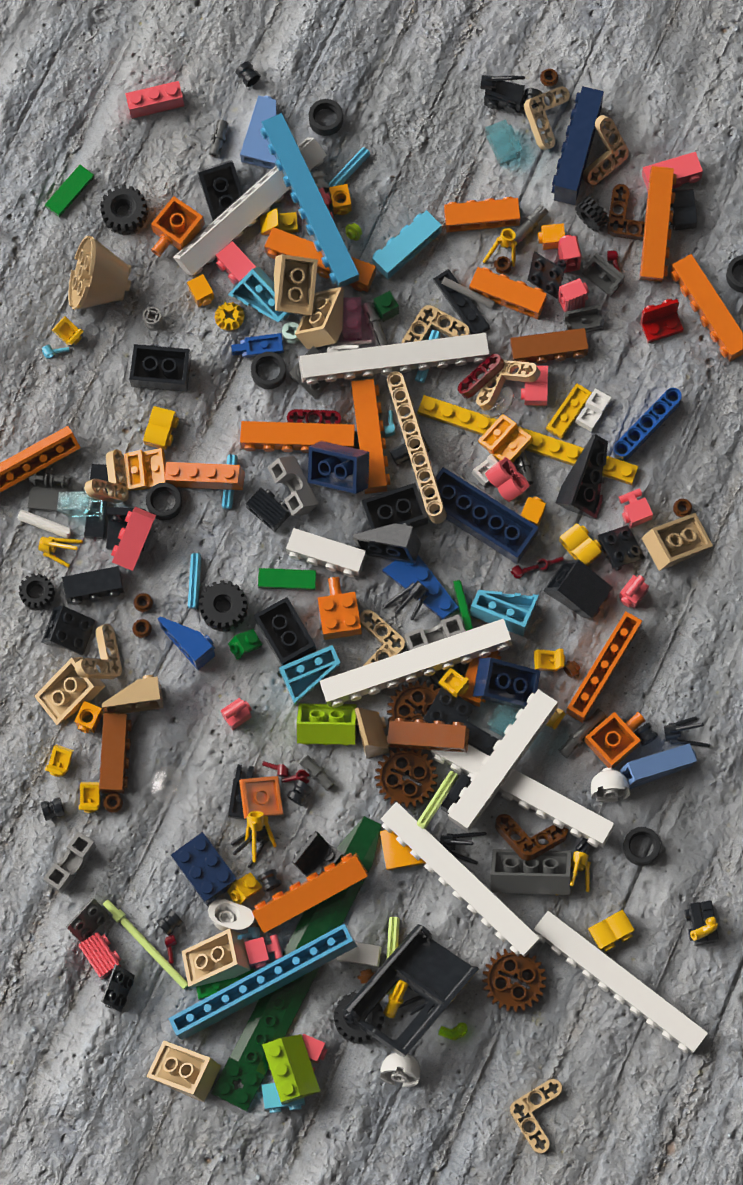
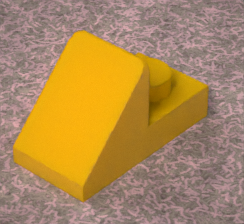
[260,209,298,235]

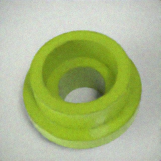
[345,223,362,241]

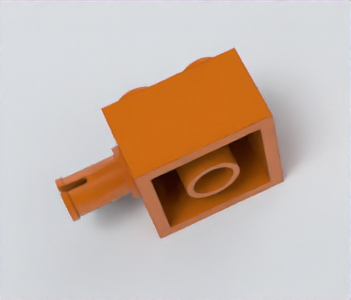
[151,196,205,257]
[317,577,362,640]
[585,712,646,768]

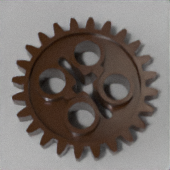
[387,680,440,723]
[374,748,438,809]
[482,949,547,1013]

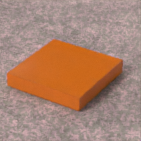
[239,776,283,819]

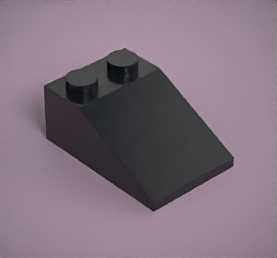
[196,160,243,221]
[353,523,421,564]

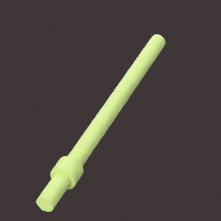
[103,899,188,990]

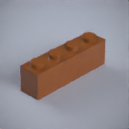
[510,328,588,364]
[99,713,132,794]
[387,718,470,753]

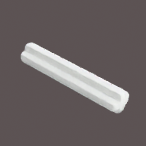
[17,510,72,538]

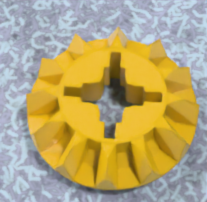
[215,302,244,331]

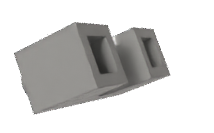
[268,456,319,516]
[404,614,465,650]
[43,831,97,894]

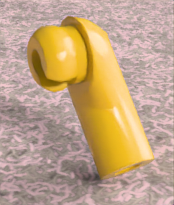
[690,917,718,941]

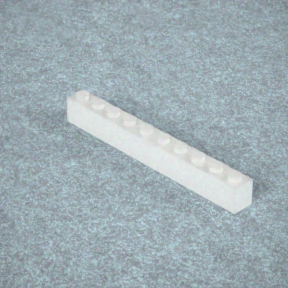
[173,137,327,276]
[299,333,489,384]
[320,619,512,708]
[431,745,614,848]
[381,802,541,957]
[533,911,708,1054]

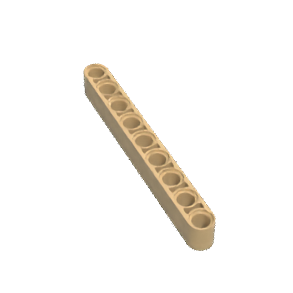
[387,371,446,524]

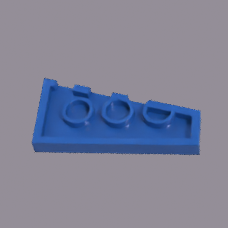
[382,555,458,620]

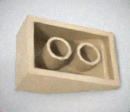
[274,254,318,316]
[295,287,344,349]
[642,513,713,571]
[34,657,105,725]
[102,675,164,714]
[355,708,390,759]
[182,929,250,988]
[146,1041,221,1102]

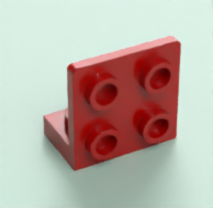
[640,299,684,343]

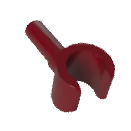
[607,250,620,271]
[537,557,564,572]
[511,564,539,579]
[262,761,289,777]
[281,769,310,784]
[165,935,177,963]

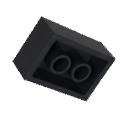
[129,344,192,392]
[361,483,428,530]
[254,597,316,666]

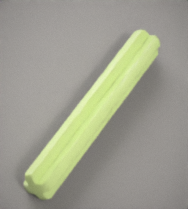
[417,771,458,829]
[386,917,400,995]

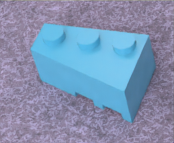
[228,267,291,322]
[470,590,539,636]
[279,645,340,706]

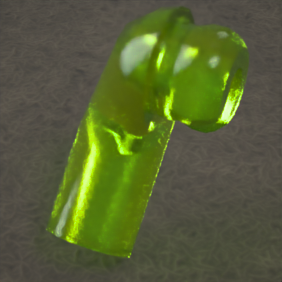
[438,1022,468,1041]

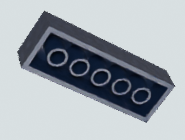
[551,86,604,205]
[422,467,539,564]

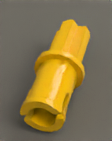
[383,980,408,1018]

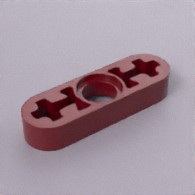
[458,354,505,399]
[287,409,342,424]

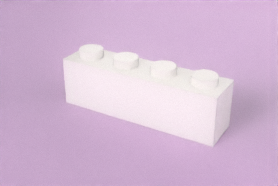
[286,528,366,577]

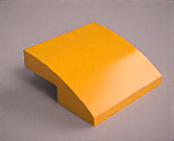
[478,414,533,463]
[124,448,166,491]
[380,830,426,870]

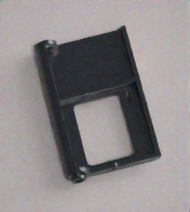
[342,924,479,1057]

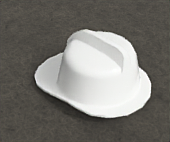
[208,899,254,931]

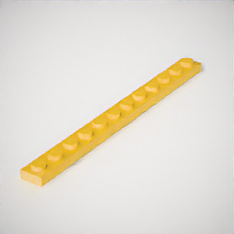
[417,395,638,485]

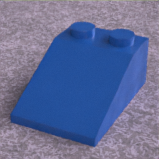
[158,616,216,670]

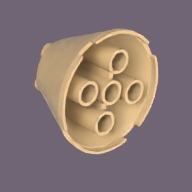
[68,236,131,310]

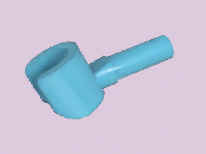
[42,345,69,359]
[384,410,395,437]
[238,927,260,940]

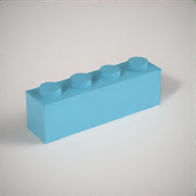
[372,210,442,280]

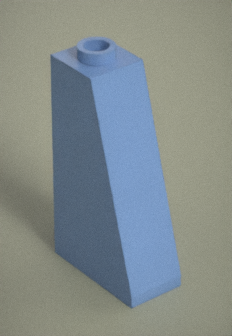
[240,95,277,169]
[619,743,697,789]

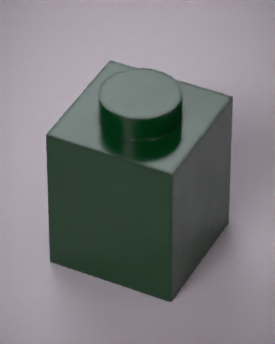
[373,291,399,322]

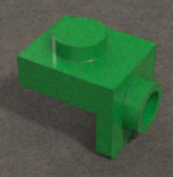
[228,629,263,660]

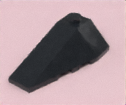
[555,434,608,519]

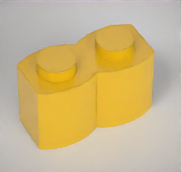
[143,406,179,450]
[559,523,602,566]
[588,910,635,952]

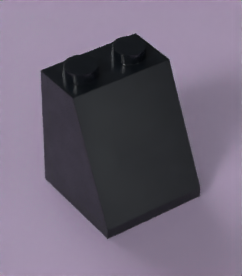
[543,559,613,618]

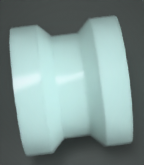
[282,322,299,344]

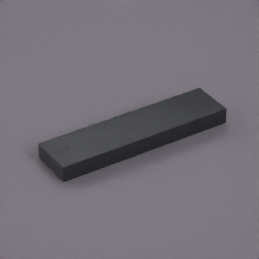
[433,269,490,334]
[84,464,109,539]

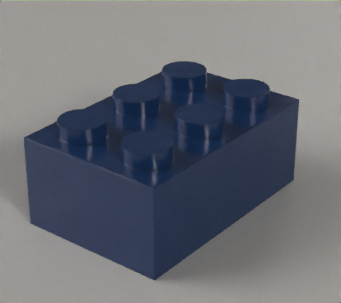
[308,441,369,494]
[473,657,541,709]
[171,832,237,906]

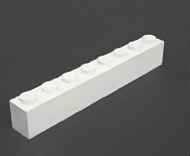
[448,689,558,833]

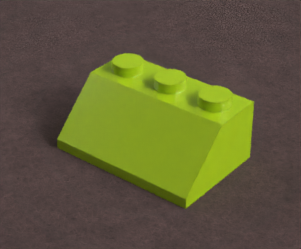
[297,703,357,746]
[262,1034,321,1105]

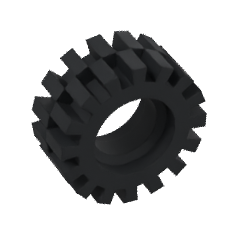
[575,197,609,232]
[19,573,55,610]

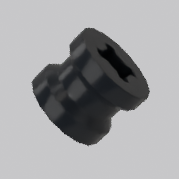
[634,722,658,746]
[258,869,282,892]

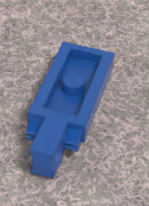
[231,333,284,358]

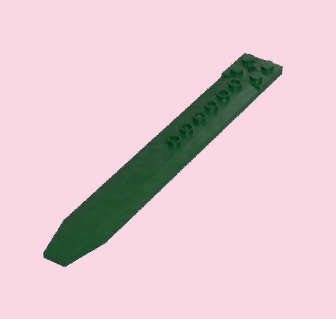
[211,816,382,1112]

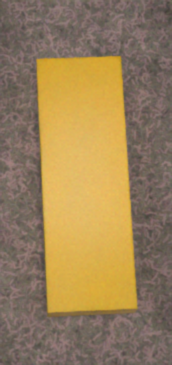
[546,383,592,440]

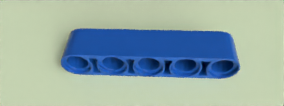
[613,388,682,461]

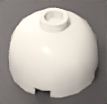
[591,768,630,803]
[380,1053,420,1087]

